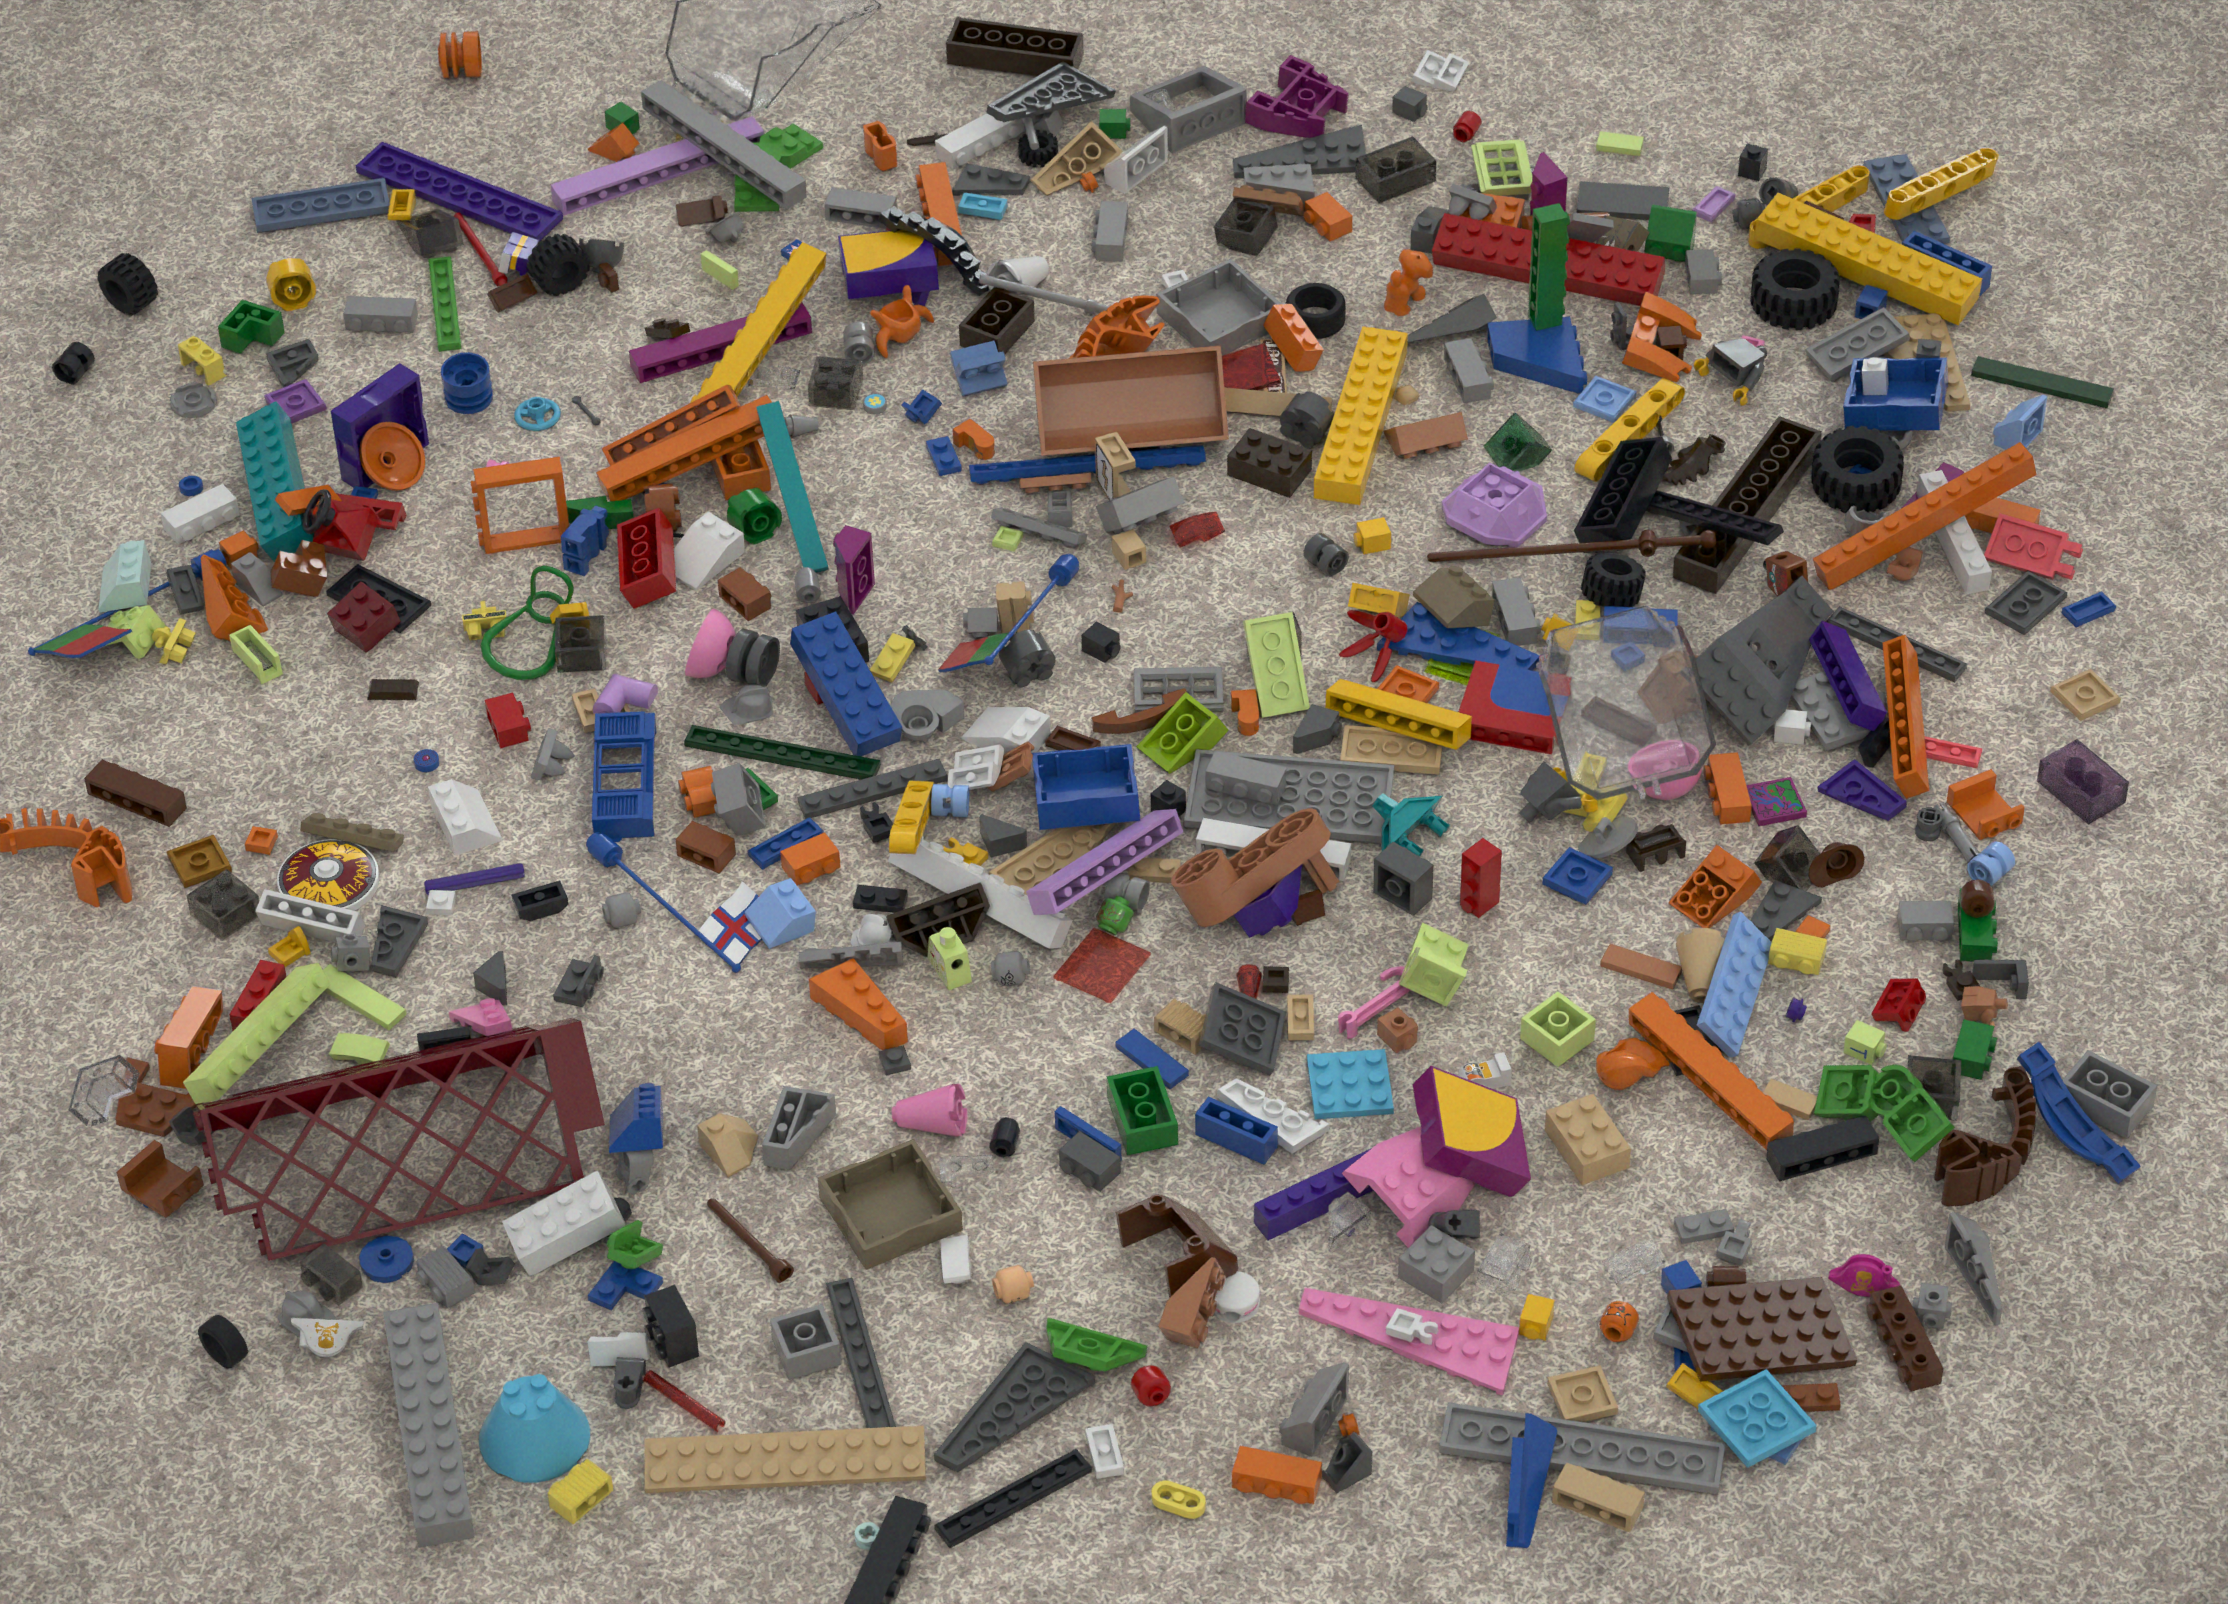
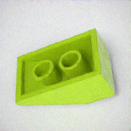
[1136,692,1229,774]

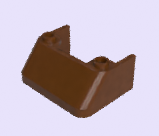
[1116,1194,1239,1298]

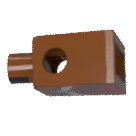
[1763,551,1808,596]

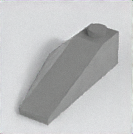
[1945,1212,2002,1326]

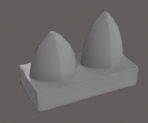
[1449,184,1497,220]
[530,728,575,780]

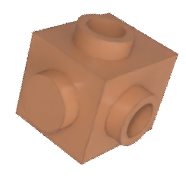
[1377,1007,1418,1053]

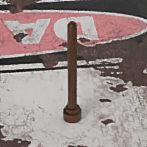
[707,1198,794,1283]

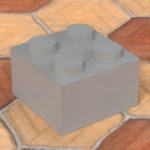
[711,763,766,836]
[1398,1225,1475,1304]
[770,1304,841,1380]

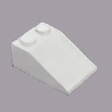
[674,512,745,591]
[961,707,1051,754]

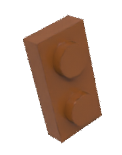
[1782,1383,1841,1412]

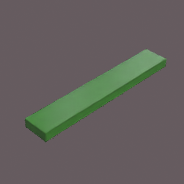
[428,256,461,352]

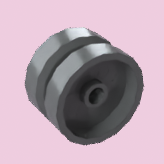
[726,628,780,687]

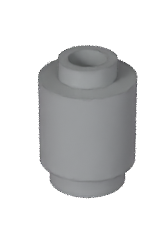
[794,567,821,603]

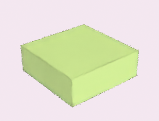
[992,526,1023,552]

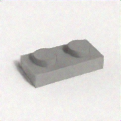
[1674,1209,1734,1244]

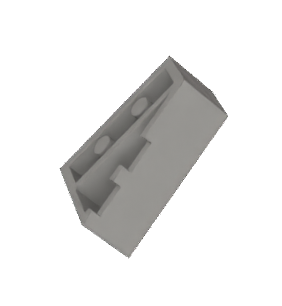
[1244,164,1315,206]

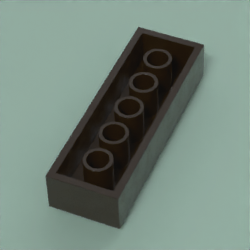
[946,17,1084,76]

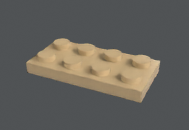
[1340,725,1443,775]

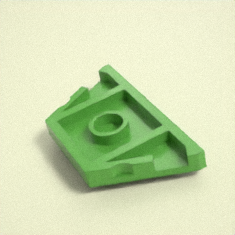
[1046,1318,1148,1371]

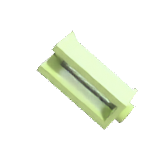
[229,625,283,684]

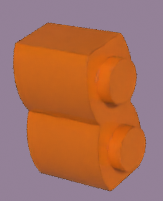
[863,121,897,171]
[678,766,717,818]

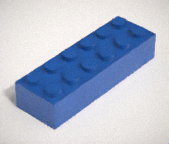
[790,612,902,756]

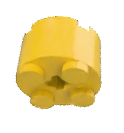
[266,258,316,311]

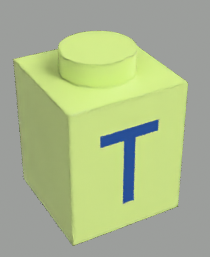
[1843,1020,1887,1065]

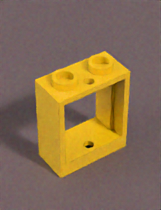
[1348,582,1410,617]

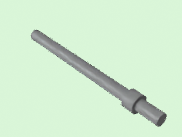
[979,274,1110,314]

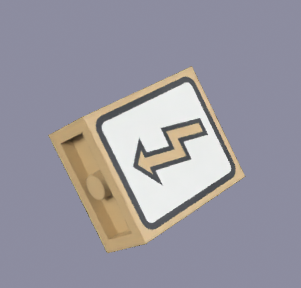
[1095,432,1136,500]

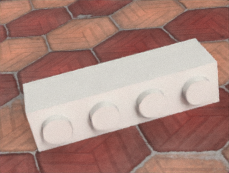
[255,889,365,943]

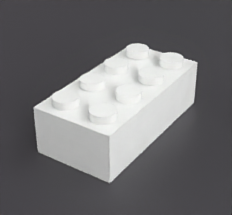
[502,1170,626,1276]

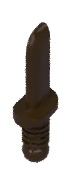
[907,132,949,145]

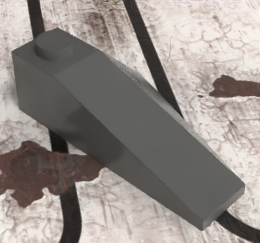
[1407,294,1497,343]

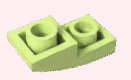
[329,1033,390,1065]

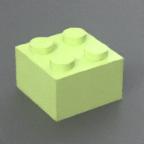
[1520,991,1596,1067]

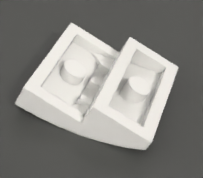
[1411,50,1469,91]
[948,744,1004,790]

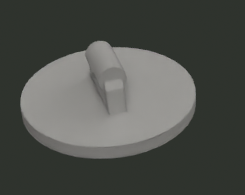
[1578,817,1638,859]

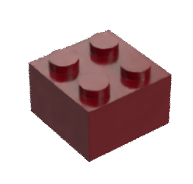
[327,582,401,653]

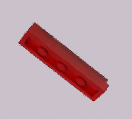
[311,493,407,530]

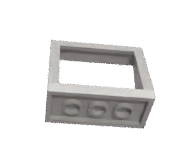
[1130,66,1247,153]

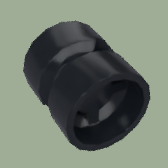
[52,342,95,385]

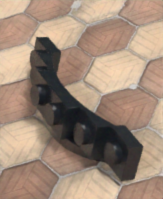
[878,206,990,296]

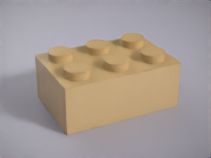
[1545,1094,1631,1185]

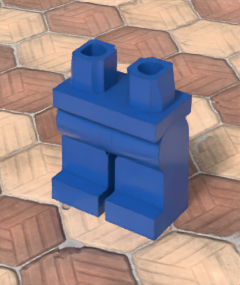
[560,506,609,577]

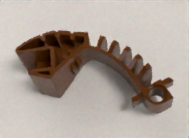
[1934,1066,2036,1207]

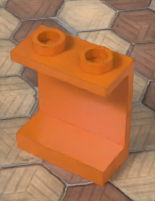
[1947,769,2025,840]

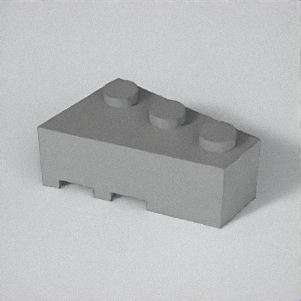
[762,1086,836,1170]

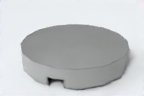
[170,382,217,418]

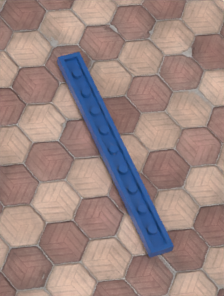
[969,445,1206,484]

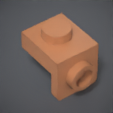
[1887,547,1923,581]

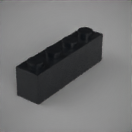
[1766,1115,1879,1182]

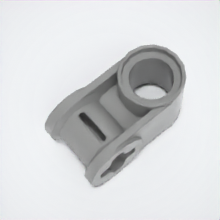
[616,1149,654,1195]

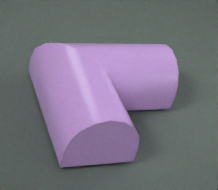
[593,674,658,714]

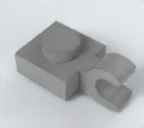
[1716,1219,1752,1266]

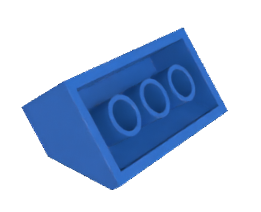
[609,1083,663,1153]

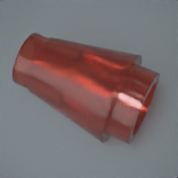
[1236,964,1262,999]

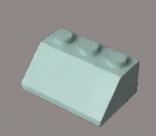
[98,540,151,612]

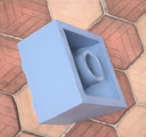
[1993,395,2047,450]
[745,878,816,949]

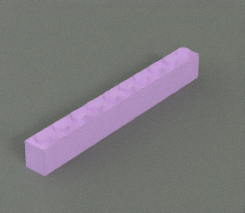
[551,116,764,216]

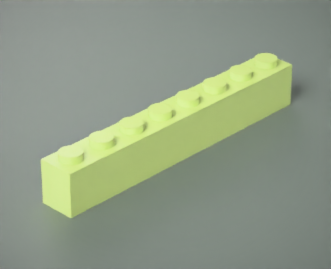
[183,963,330,1104]

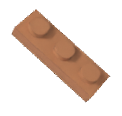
[1019,473,1091,493]

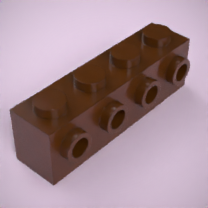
[1866,1285,1943,1392]

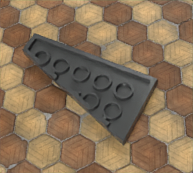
[986,62,1116,122]
[1233,124,1368,178]
[934,1342,1095,1473]

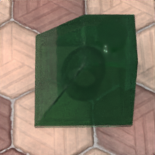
[1484,412,1552,471]

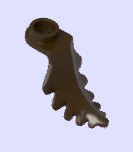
[1662,434,1726,485]

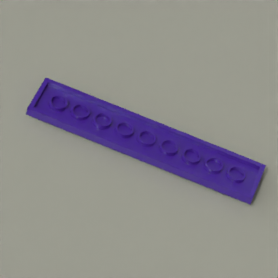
[356,142,563,242]

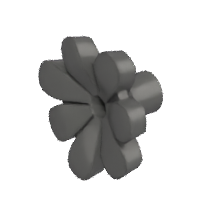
[902,625,928,650]

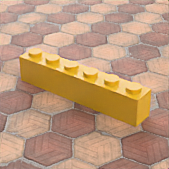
[1325,679,1472,750]

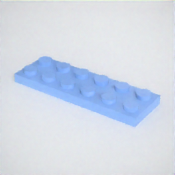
[1697,912,1772,1057]

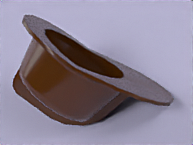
[1808,842,1865,888]

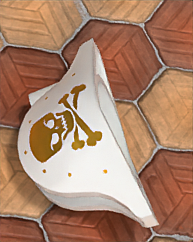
[291,1318,364,1357]

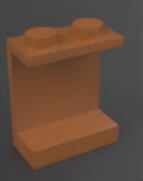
[116,1140,204,1218]

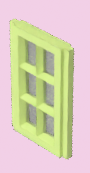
[1471,139,1532,196]

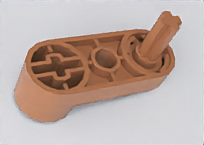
[1171,808,1340,927]

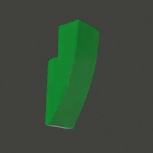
[566,496,634,529]

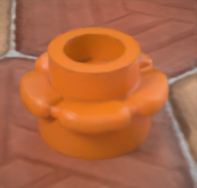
[1079,172,1099,193]
[1338,1413,1360,1437]

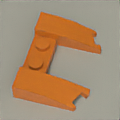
[1622,292,1702,383]

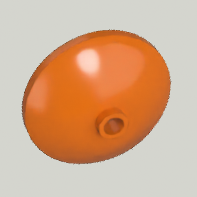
[359,422,425,491]

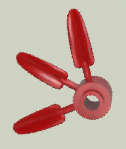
[1339,610,1407,682]

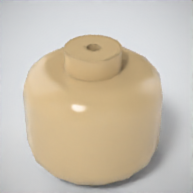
[1394,385,1420,405]

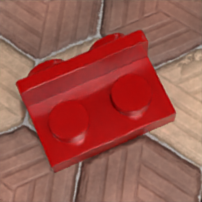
[1871,978,1926,1032]

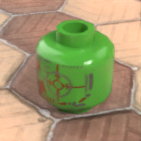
[1096,896,1133,936]

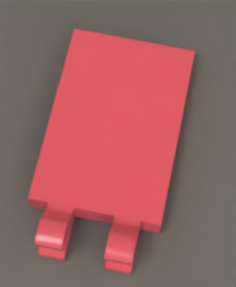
[1984,513,2083,580]

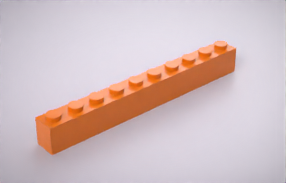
[1813,442,2037,590]

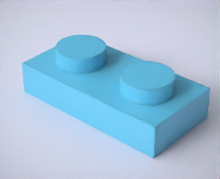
[958,192,1008,220]

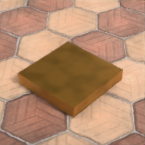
[166,835,232,888]

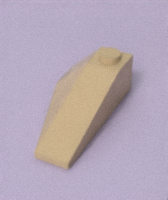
[1031,121,1123,196]

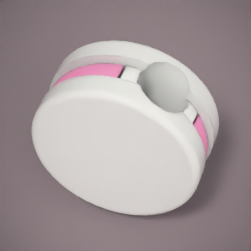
[1214,1271,1260,1323]

